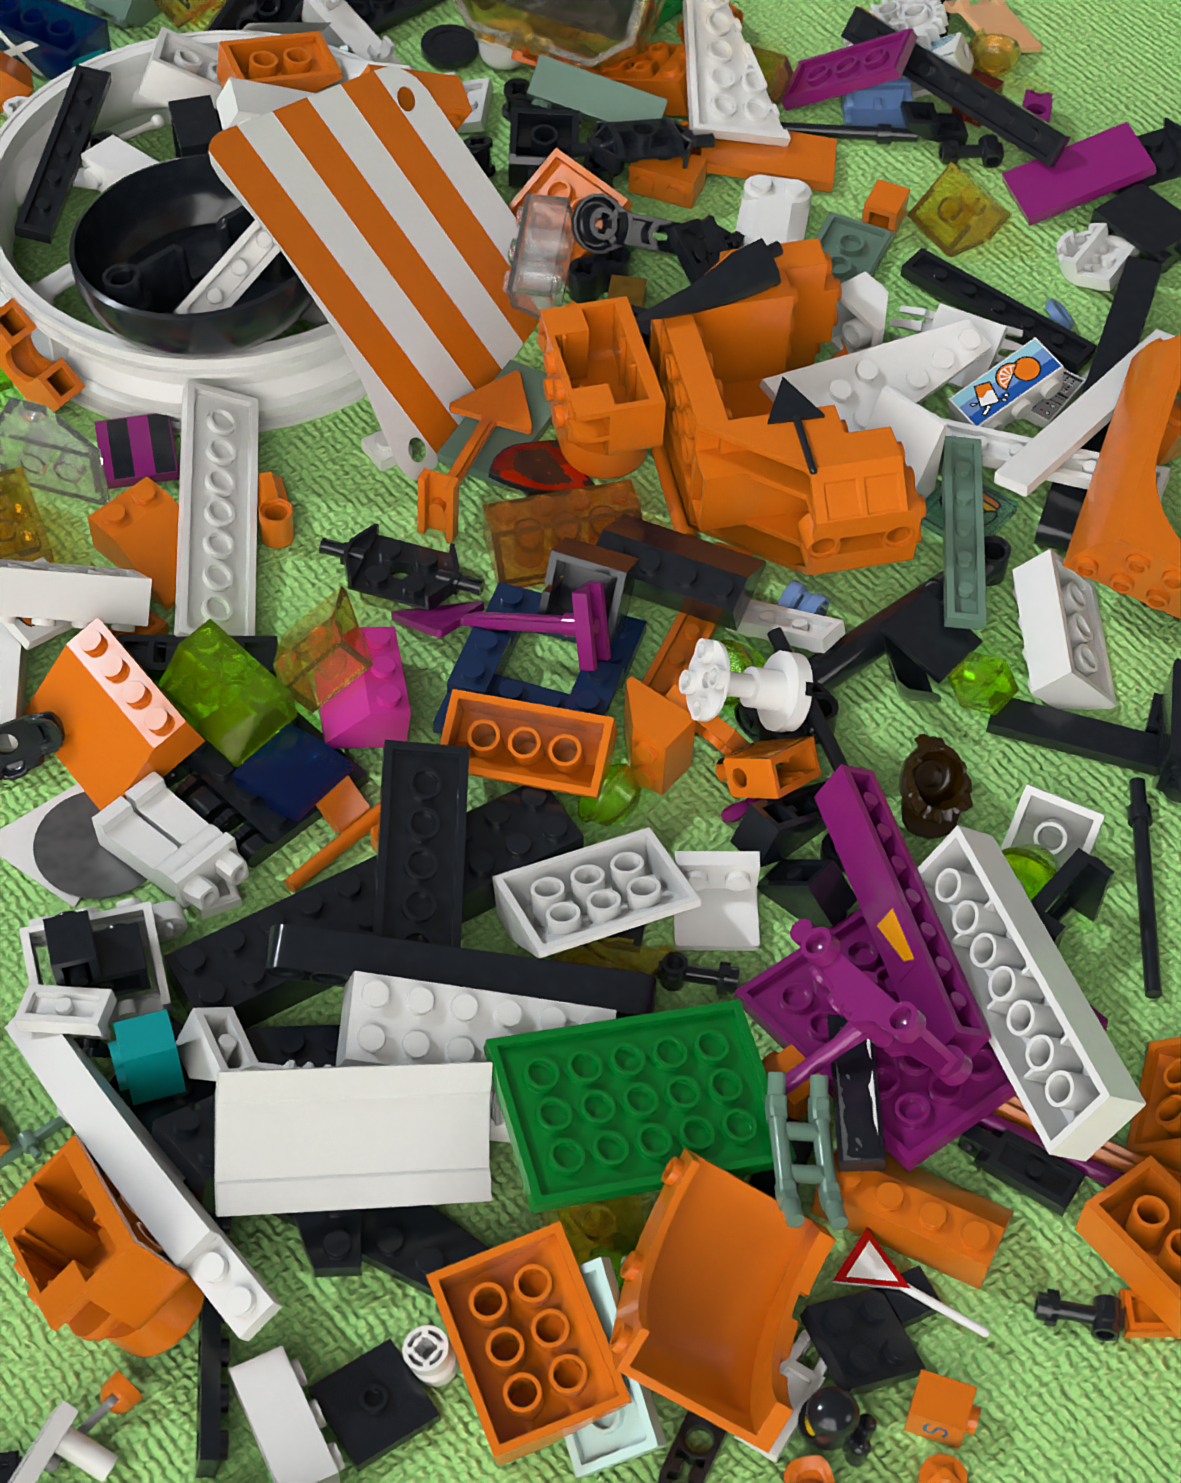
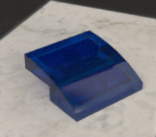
[231,723,353,822]

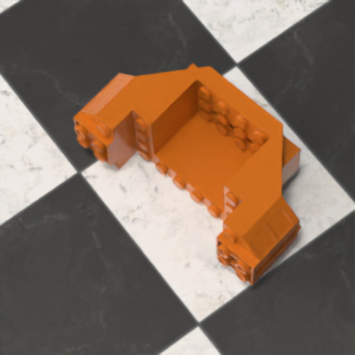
[649,238,927,576]

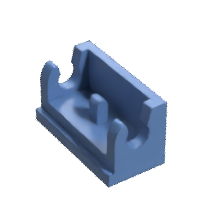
[841,78,913,128]

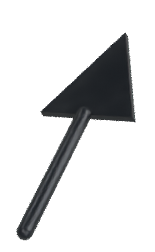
[767,377,825,475]

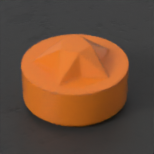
[917,1454,968,1483]

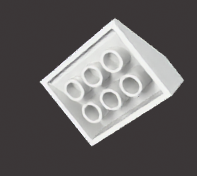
[492,827,701,958]

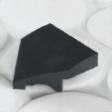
[665,214,745,284]

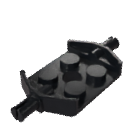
[1112,117,1181,195]
[567,118,715,174]
[319,523,485,611]

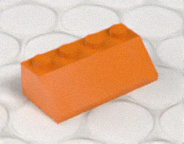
[440,689,618,799]
[811,1149,1014,1290]

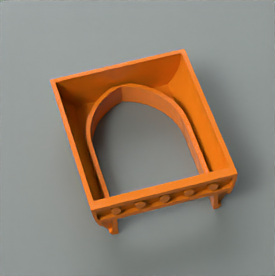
[1062,333,1181,619]

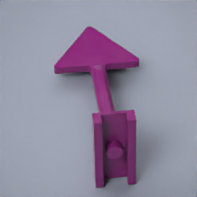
[391,581,611,671]

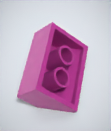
[311,627,411,749]

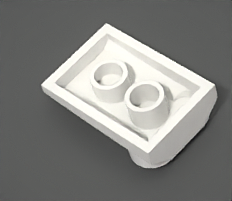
[735,174,812,249]

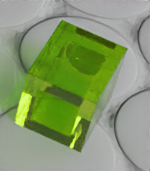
[947,651,1019,715]

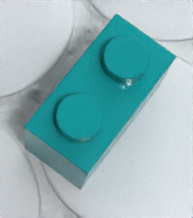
[108,1009,186,1105]

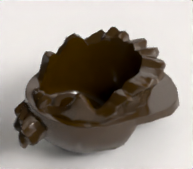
[899,734,973,839]

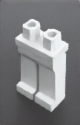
[92,771,249,911]

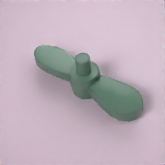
[0,1116,67,1169]

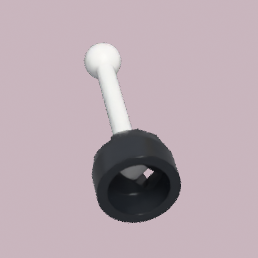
[90,115,164,148]

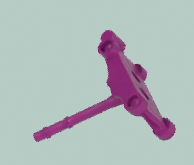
[785,919,973,1095]

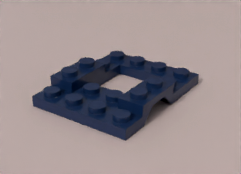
[433,582,647,735]

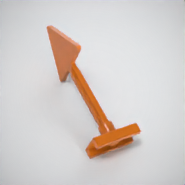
[417,370,532,543]

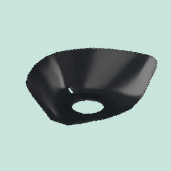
[883,635,941,702]

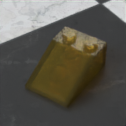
[273,586,373,713]

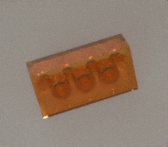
[482,479,642,588]

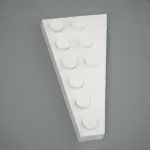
[683,0,791,147]
[759,319,993,432]

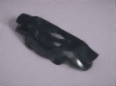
[0,711,65,780]

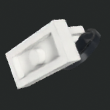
[13,984,117,1058]

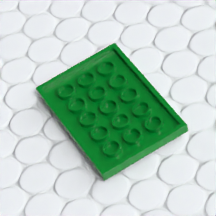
[483,999,796,1213]

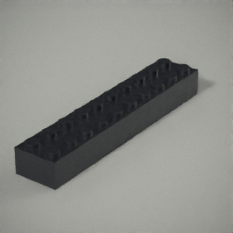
[164,786,584,1028]

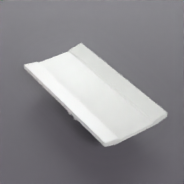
[215,1061,493,1217]

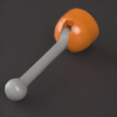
[44,1370,143,1472]

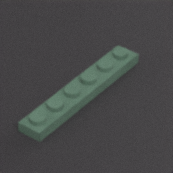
[941,436,987,630]

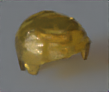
[968,27,1021,80]

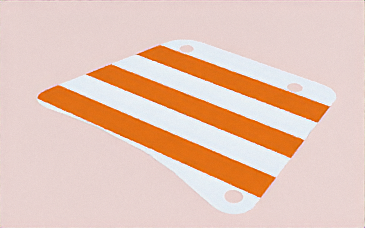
[208,66,556,481]

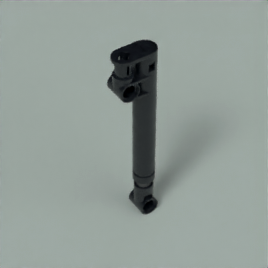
[734,535,1011,765]

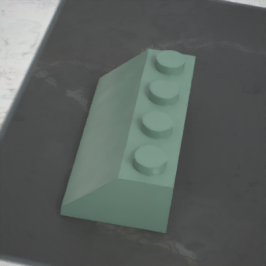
[526,54,668,128]

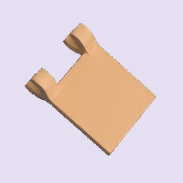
[944,0,1043,55]

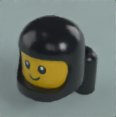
[797,1386,877,1467]

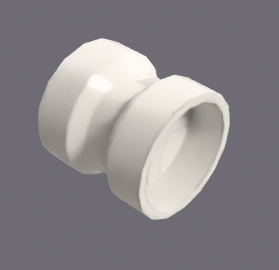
[402,1325,459,1387]

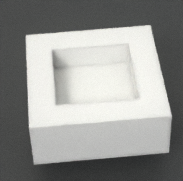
[361,430,413,472]

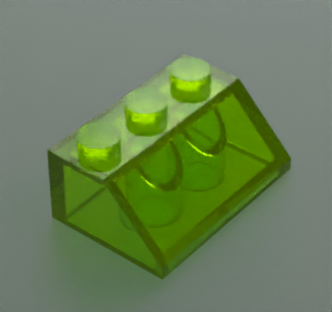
[158,619,298,767]

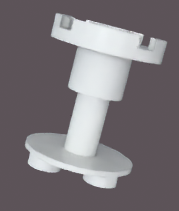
[679,638,813,732]

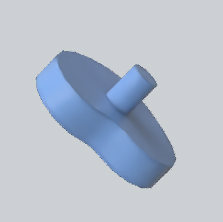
[1045,298,1075,330]

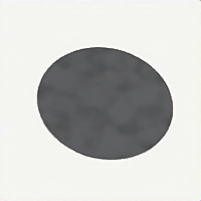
[33,792,147,899]

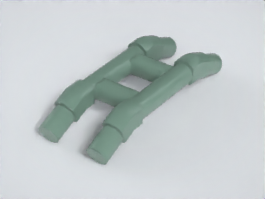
[765,1072,849,1230]

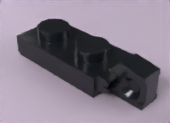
[957,1124,1086,1216]

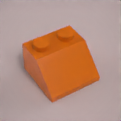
[623,676,696,796]

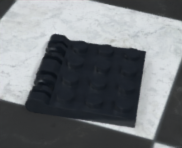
[163,679,368,868]

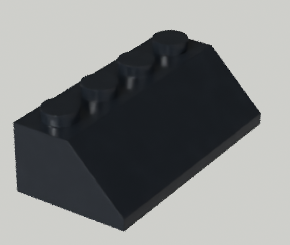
[596,514,766,631]

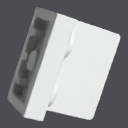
[673,851,760,951]

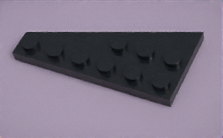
[243,1025,362,1278]

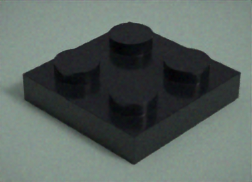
[799,1287,925,1396]

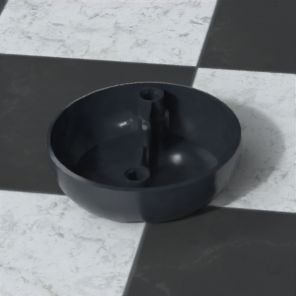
[69,154,314,358]

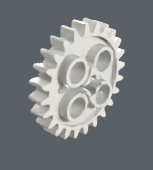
[843,0,948,49]

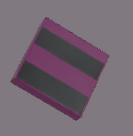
[94,413,179,490]

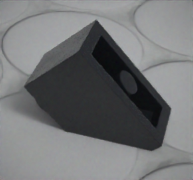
[757,859,857,927]

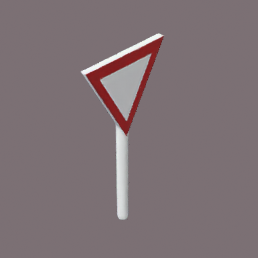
[832,1228,990,1337]

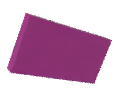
[781,28,918,111]
[1002,122,1156,226]

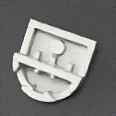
[1056,223,1141,292]

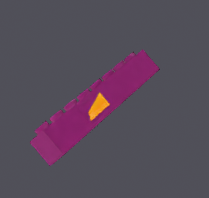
[814,764,992,1059]

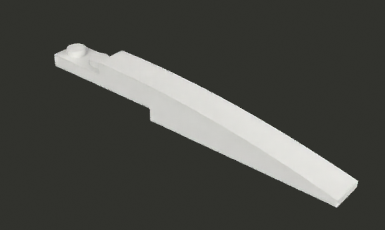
[4,1018,282,1342]

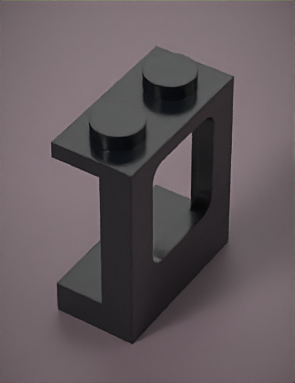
[1030,848,1114,949]

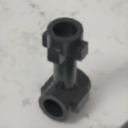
[939,134,1004,168]
[657,952,740,995]
[1034,1289,1125,1341]

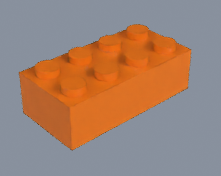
[1075,1155,1181,1339]

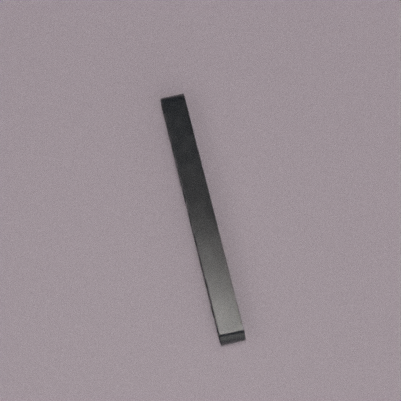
[1034,255,1163,552]

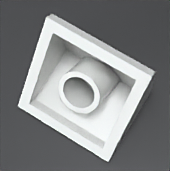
[1001,783,1105,881]

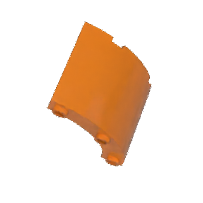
[609,1148,836,1453]

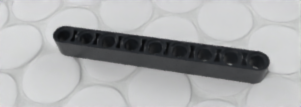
[264,924,656,1019]

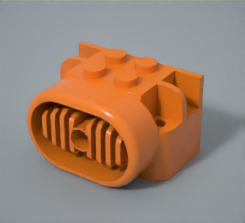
[540,296,666,479]
[0,1135,205,1357]

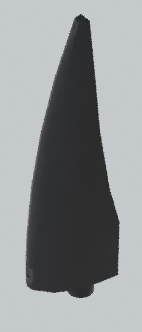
[636,238,783,321]

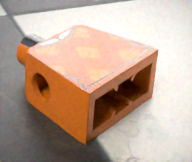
[716,736,821,799]

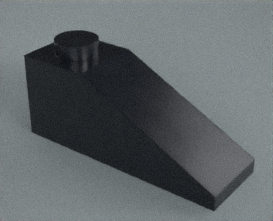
[730,781,827,867]

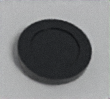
[421,24,479,69]

